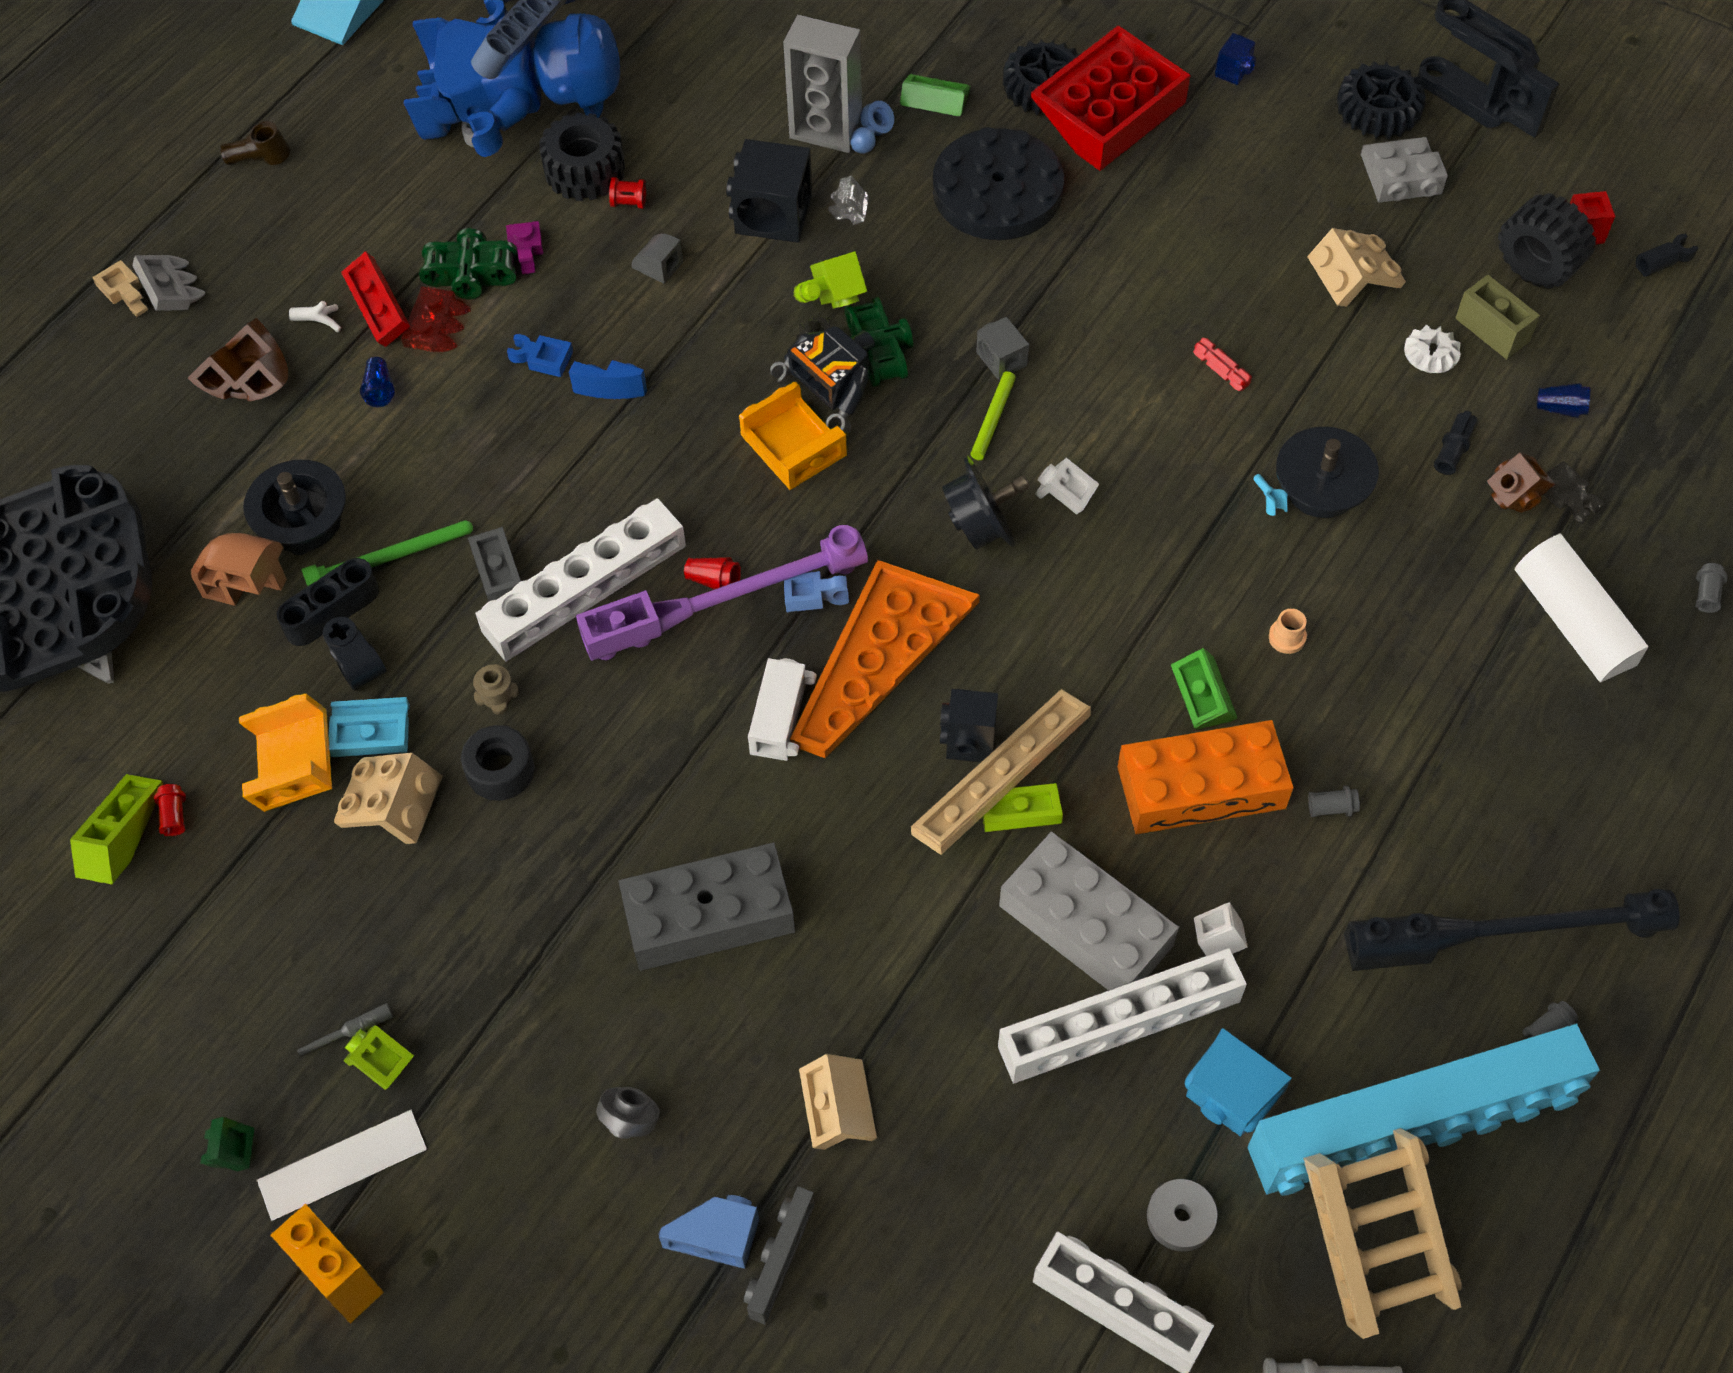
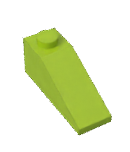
[70,774,163,884]

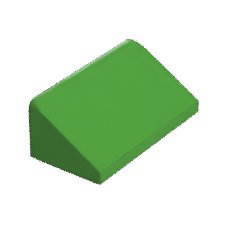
[900,74,971,116]
[1171,648,1237,730]

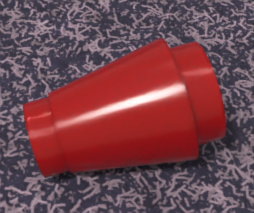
[684,557,741,590]

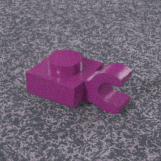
[506,221,543,274]

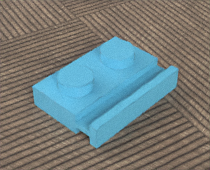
[328,697,410,757]

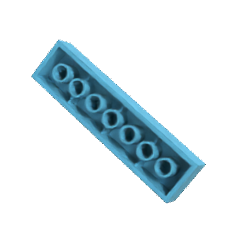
[1247,1024,1600,1196]

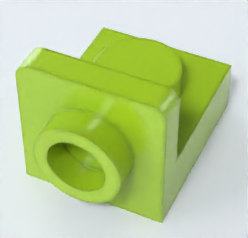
[343,1025,414,1090]

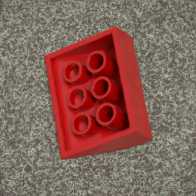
[1031,25,1190,171]

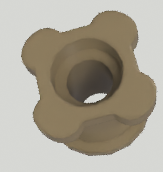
[473,664,519,715]

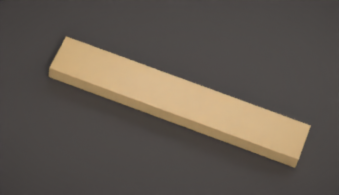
[911,689,1091,855]

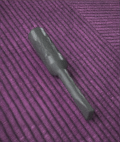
[297,1003,394,1056]

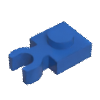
[507,334,573,377]

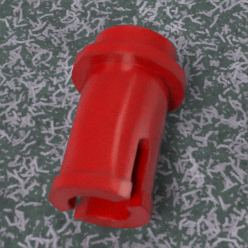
[154,784,186,836]

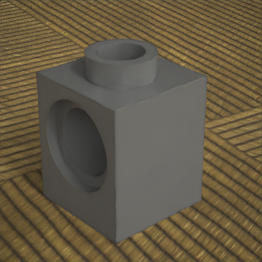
[976,317,1029,380]

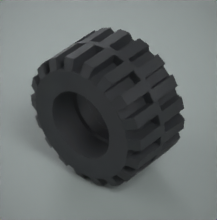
[539,113,625,201]
[1498,193,1596,288]

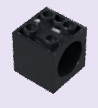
[726,139,813,243]

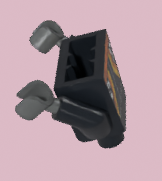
[770,326,875,436]

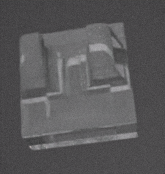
[829,175,869,224]

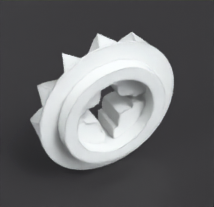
[1404,325,1461,373]

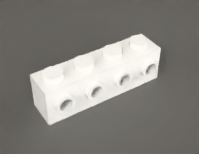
[1033,1231,1214,1373]

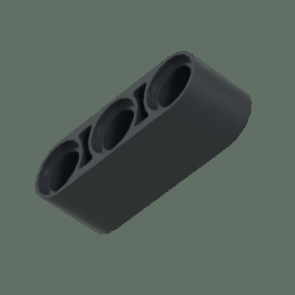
[277,558,379,646]

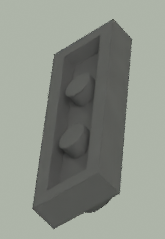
[744,1186,815,1325]

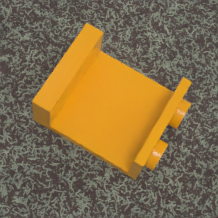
[239,694,332,812]

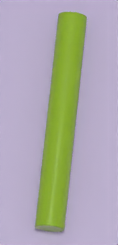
[970,371,1016,460]

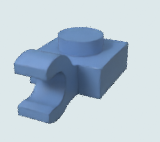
[784,571,849,612]

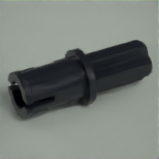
[1433,411,1478,475]

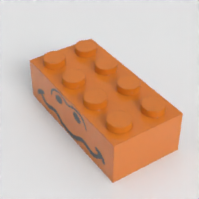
[1117,720,1293,834]

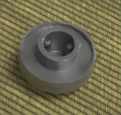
[596,1087,660,1139]

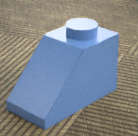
[659,1195,759,1269]

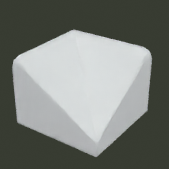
[1194,902,1247,956]

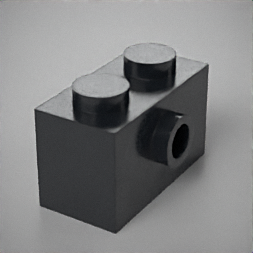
[940,689,998,762]

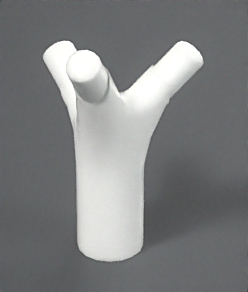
[289,301,341,332]

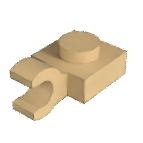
[92,260,148,317]

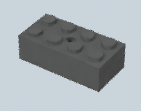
[618,843,795,971]

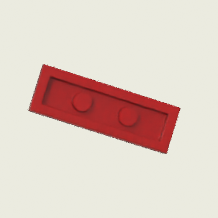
[341,251,410,347]

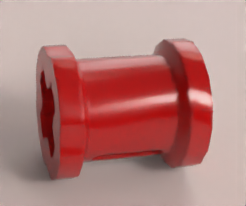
[609,177,646,209]

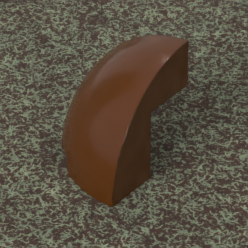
[188,318,288,401]

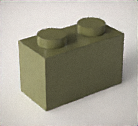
[1455,275,1540,359]

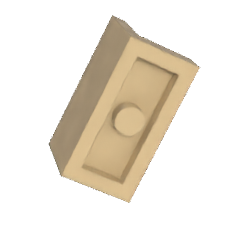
[799,1054,877,1150]

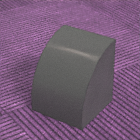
[632,234,683,284]

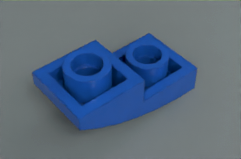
[569,360,647,399]

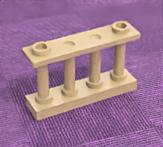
[1304,1128,1462,1339]

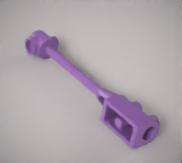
[576,525,868,661]

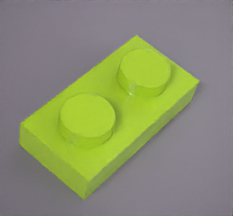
[982,783,1063,832]

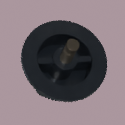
[243,459,346,555]

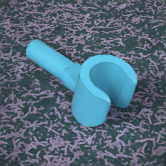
[1253,474,1288,516]

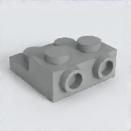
[1361,137,1447,203]

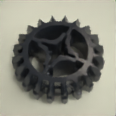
[1003,39,1079,116]
[1337,61,1426,140]

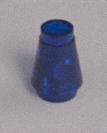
[360,357,395,407]
[1537,383,1591,418]

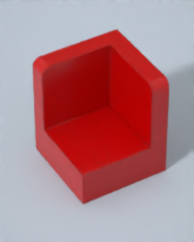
[1570,191,1615,244]

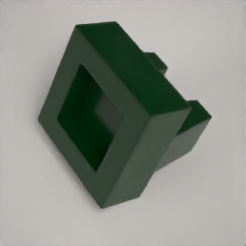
[201,1117,255,1171]

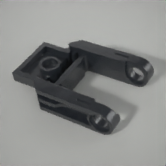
[1417,0,1560,138]

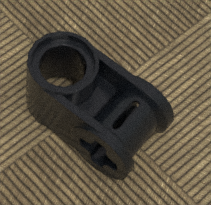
[323,617,387,691]

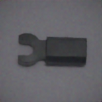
[1635,234,1699,277]

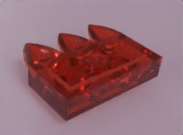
[401,286,471,352]

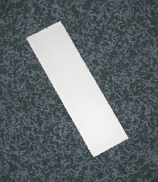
[257,1110,427,1221]

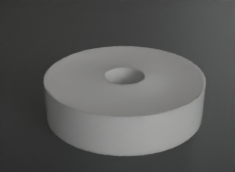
[1147,1179,1217,1252]

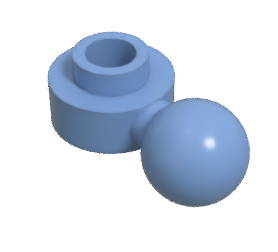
[850,101,894,154]

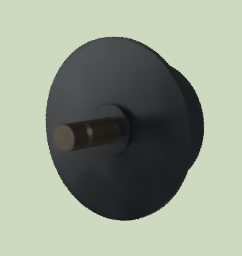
[1276,427,1379,518]
[942,456,1030,550]

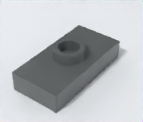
[468,527,521,602]

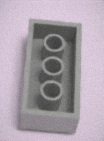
[783,15,862,153]
[999,831,1179,991]

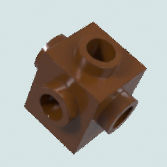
[1487,452,1555,513]

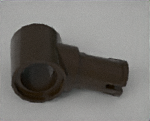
[220,121,290,165]

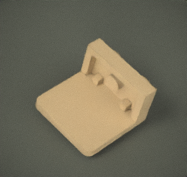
[1307,228,1406,307]
[334,753,443,844]

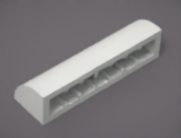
[1515,533,1649,683]

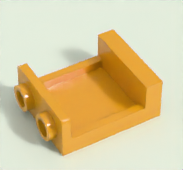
[739,381,847,490]

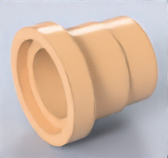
[1269,609,1307,654]

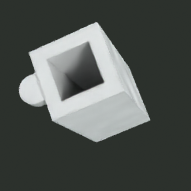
[748,658,817,761]

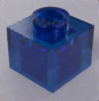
[1215,33,1257,85]

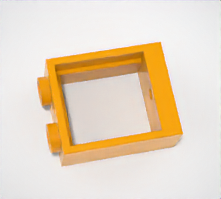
[271,1203,384,1324]

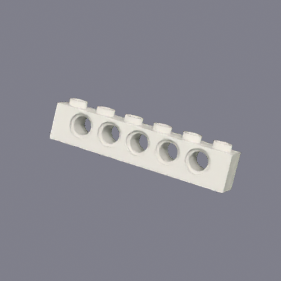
[475,498,686,662]
[998,948,1247,1084]

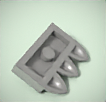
[132,255,205,311]

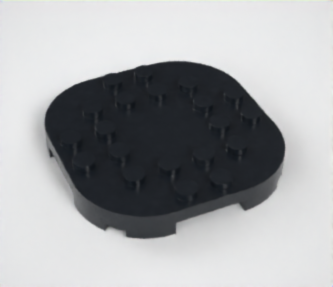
[0,465,152,692]

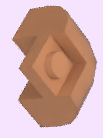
[191,533,287,606]

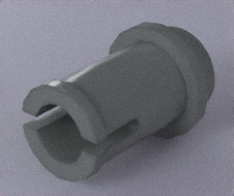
[1695,563,1728,613]
[1308,786,1360,817]
[1523,1001,1578,1039]

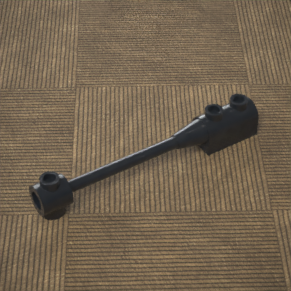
[1344,889,1680,971]

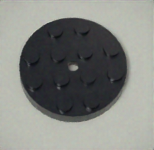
[933,127,1064,240]

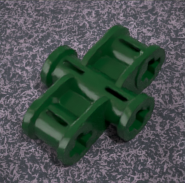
[419,228,518,299]
[844,297,913,387]

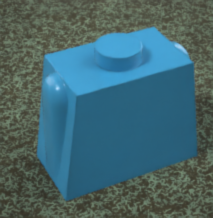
[1185,1028,1292,1137]

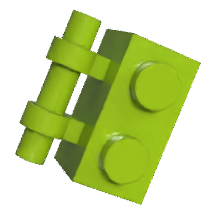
[794,251,867,309]

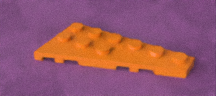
[790,560,980,758]

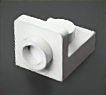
[1035,458,1099,514]

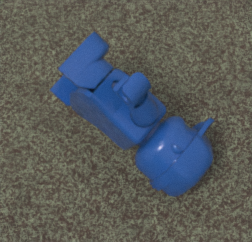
[404,0,620,157]

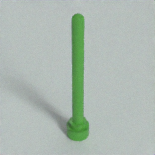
[301,521,473,586]

